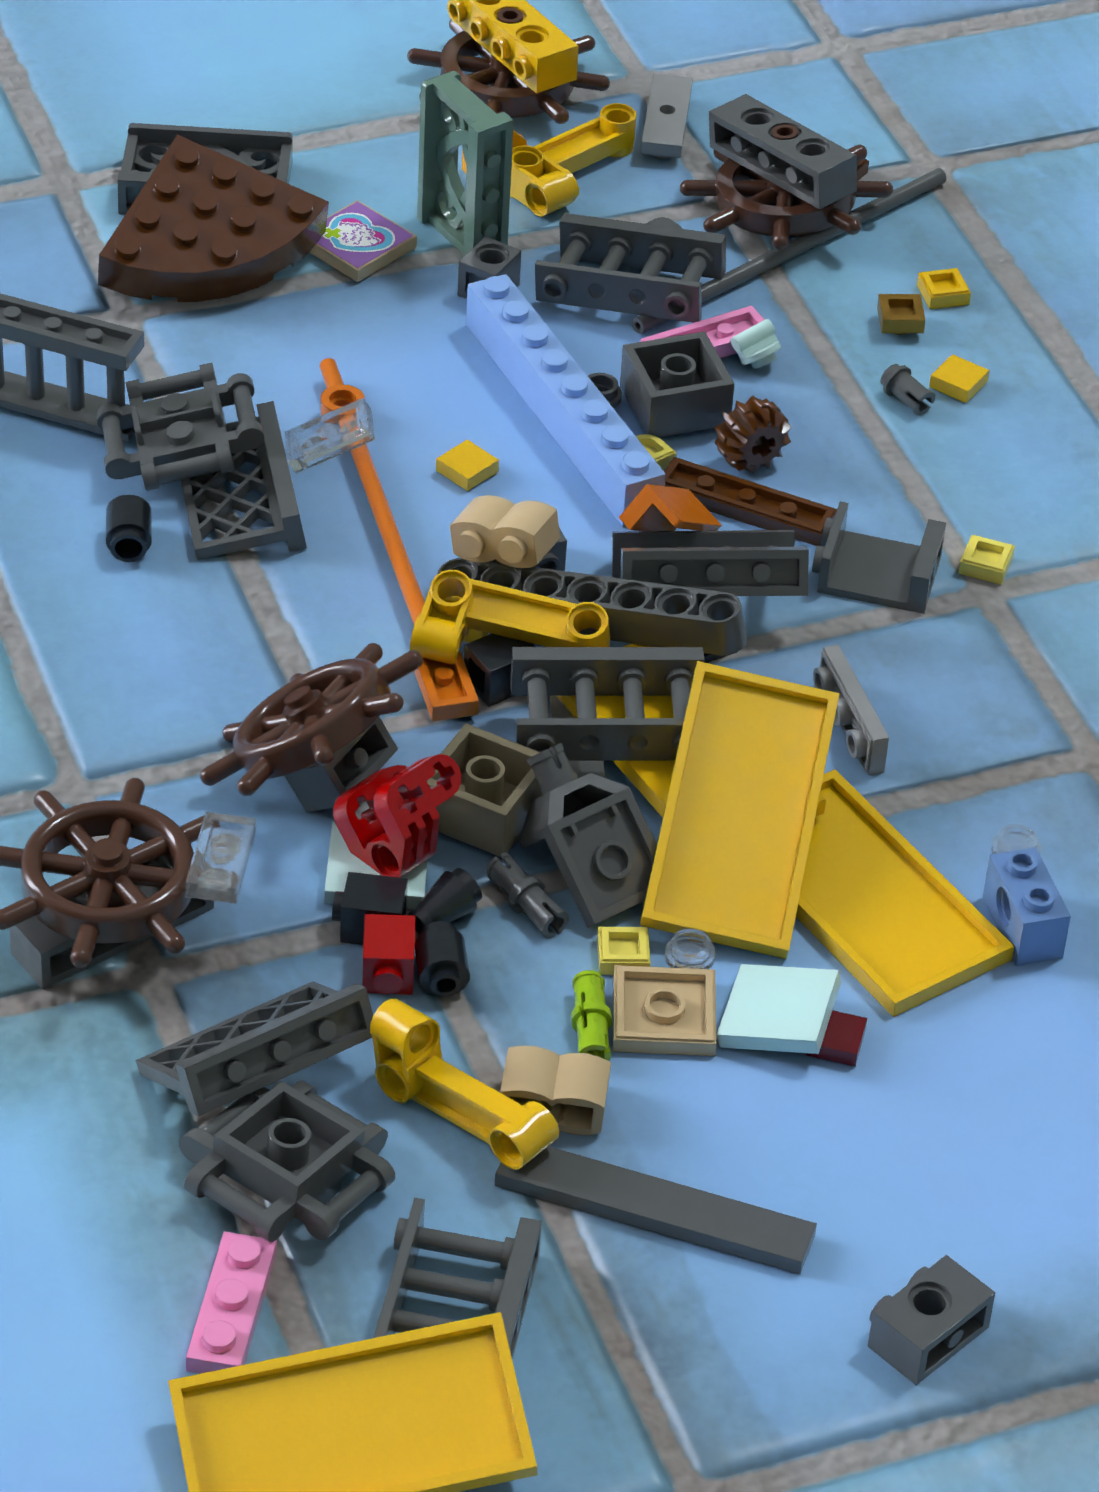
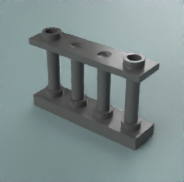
[535,213,726,323]
[0,293,145,442]
[612,530,809,596]
[510,647,705,761]
[374,1198,542,1360]

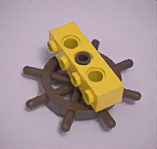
[407,0,610,124]

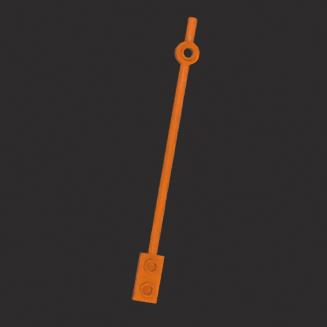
[319,358,479,721]

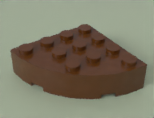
[98,134,329,302]

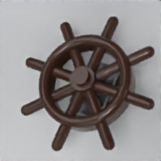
[200,643,423,812]

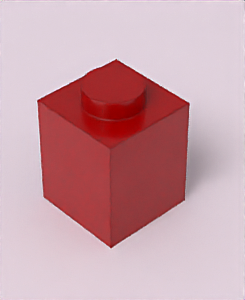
[362,914,416,995]

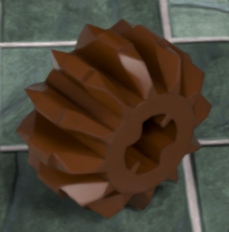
[714,395,791,474]

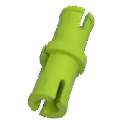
[571,970,612,1061]

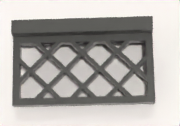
[181,401,307,560]
[136,981,373,1117]

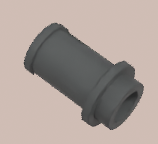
[880,364,935,416]

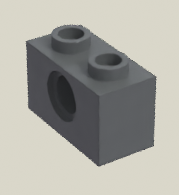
[868,1255,995,1385]

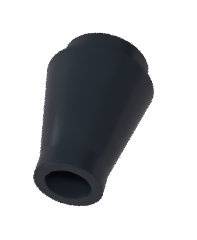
[407,868,482,933]

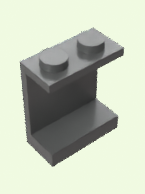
[812,501,946,614]

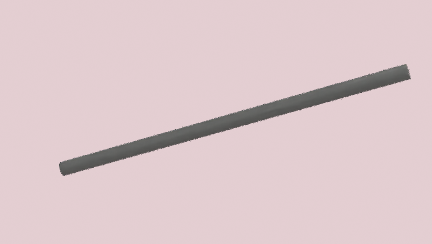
[632,168,947,334]

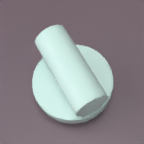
[730,319,781,369]

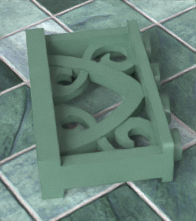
[417,71,514,257]

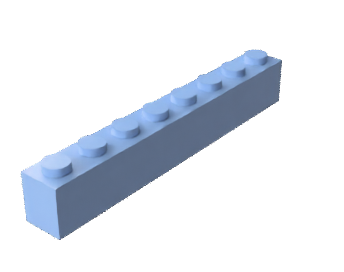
[466,274,666,527]

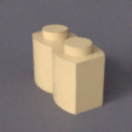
[450,495,560,568]
[500,1046,611,1135]

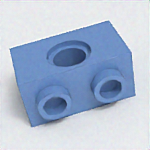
[983,847,1071,966]

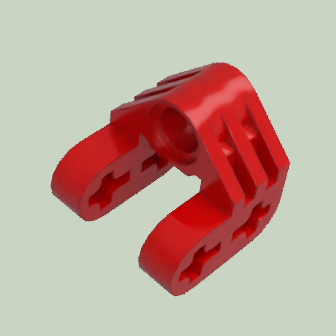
[333,754,461,878]

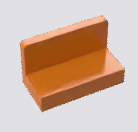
[618,484,722,531]

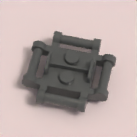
[96,362,264,491]
[179,1081,395,1242]

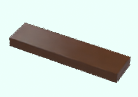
[664,457,837,546]

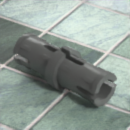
[485,853,569,938]

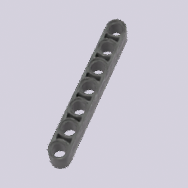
[437,558,748,656]

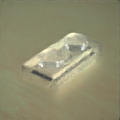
[285,398,375,473]
[185,812,256,904]

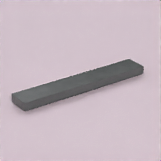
[495,1146,817,1274]

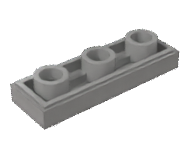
[641,74,693,159]
[813,644,889,775]

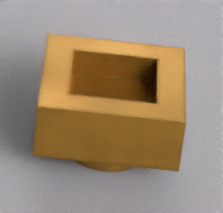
[877,294,925,335]

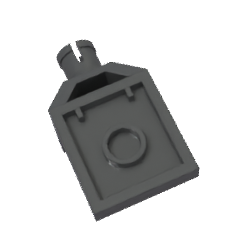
[519,743,657,928]

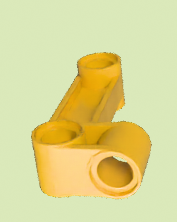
[510,103,636,217]
[410,570,610,664]
[370,999,559,1170]

